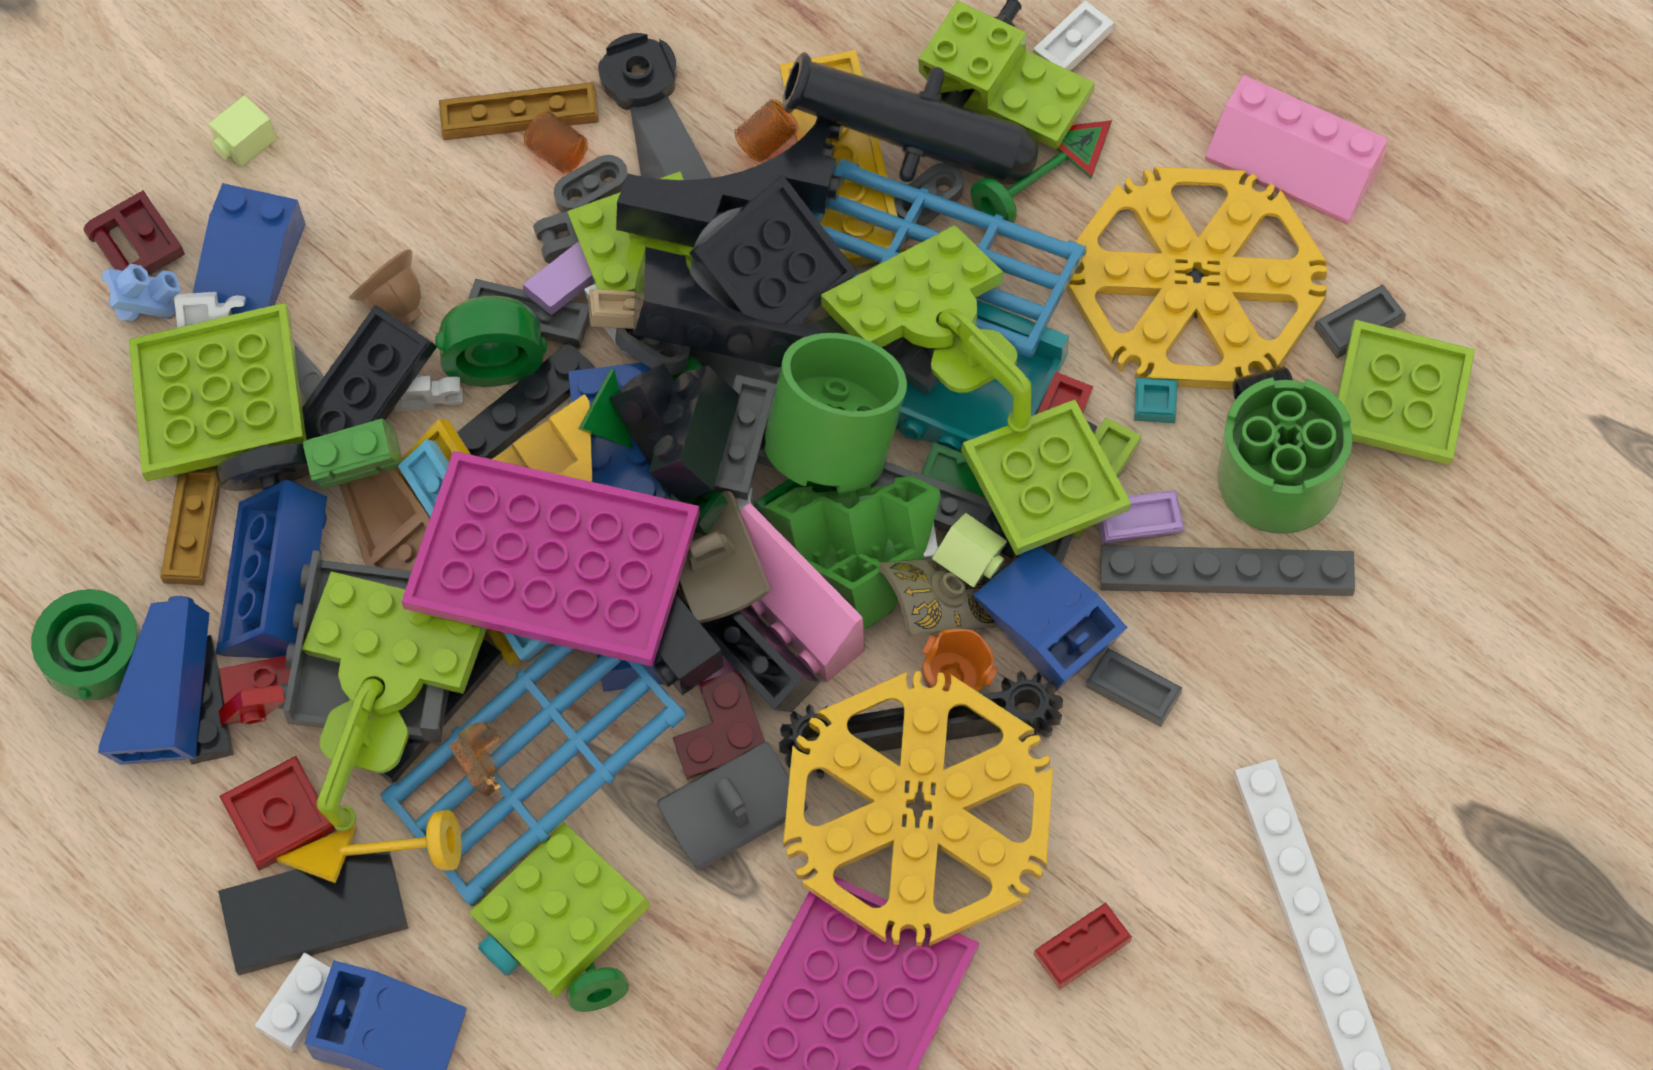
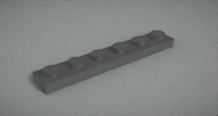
[1100,545,1355,596]

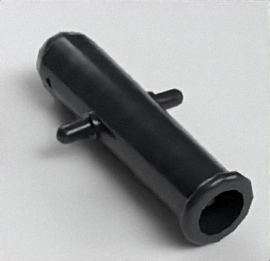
[782,52,1038,184]

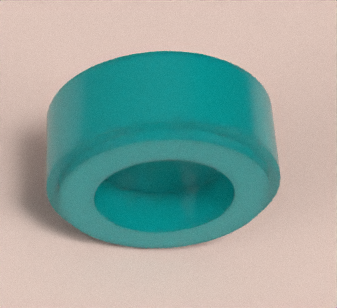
[478,934,519,976]

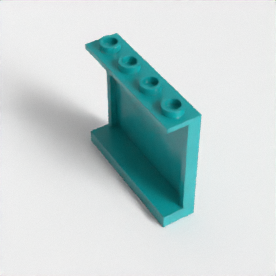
[896,299,1069,453]

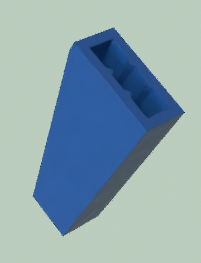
[98,596,210,765]

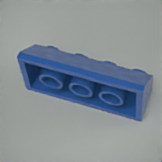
[216,479,327,658]

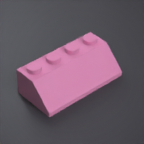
[1205,75,1388,224]
[740,503,865,683]

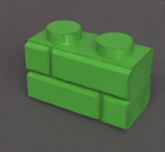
[303,419,402,489]

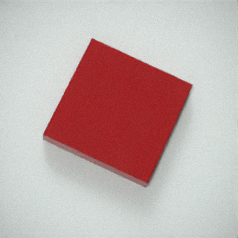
[219,756,336,871]

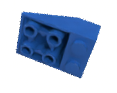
[972,546,1128,691]
[304,960,467,1070]

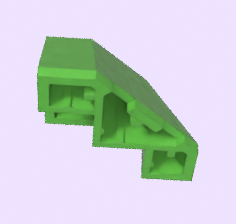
[764,476,941,630]

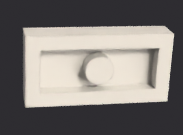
[1033,0,1114,71]
[254,952,331,1052]

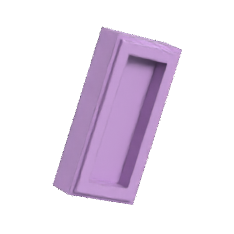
[523,242,594,316]
[1098,490,1185,544]

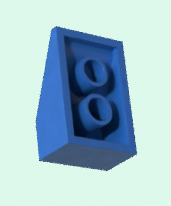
[193,183,306,315]

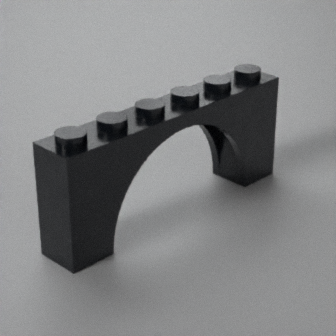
[633,247,886,367]

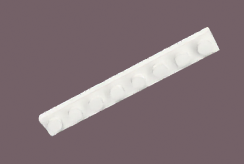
[1234,759,1391,1070]

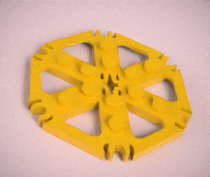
[1067,167,1327,389]
[783,671,1053,947]

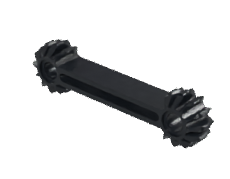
[779,670,1063,779]

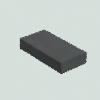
[1314,284,1406,358]
[1086,648,1182,727]

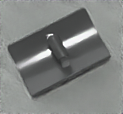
[657,742,808,870]

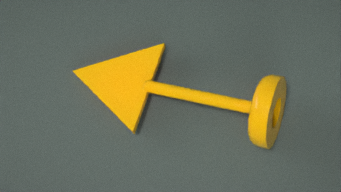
[276,809,462,883]

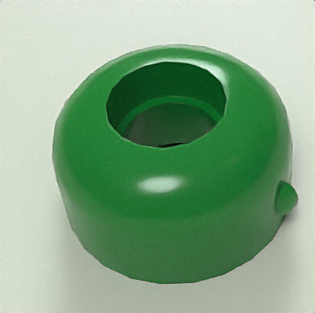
[435,296,547,387]
[31,589,141,701]

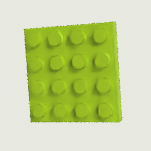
[129,303,306,482]

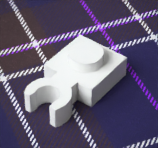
[174,292,246,328]
[394,374,463,412]

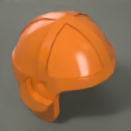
[921,629,998,692]

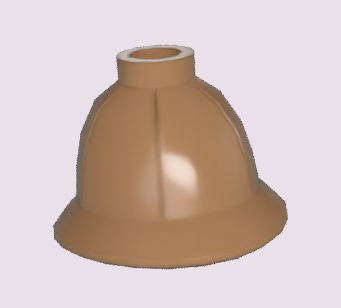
[349,249,422,325]

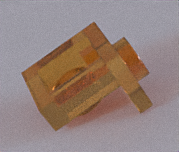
[449,722,501,796]

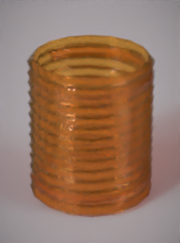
[734,99,799,162]
[524,111,588,173]

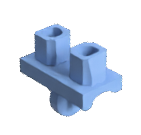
[101,264,181,321]

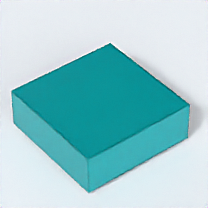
[1134,378,1177,423]

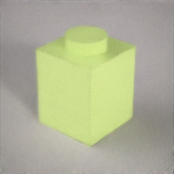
[209,95,277,168]
[932,513,1007,588]

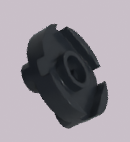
[598,33,677,110]

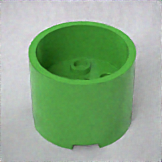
[764,333,907,492]
[1218,377,1352,533]

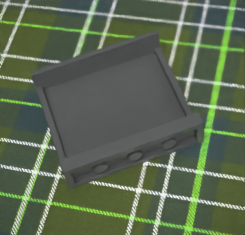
[278,550,449,743]

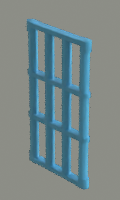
[812,159,1086,358]
[380,644,687,906]

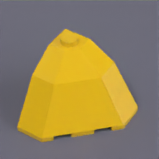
[492,394,592,482]

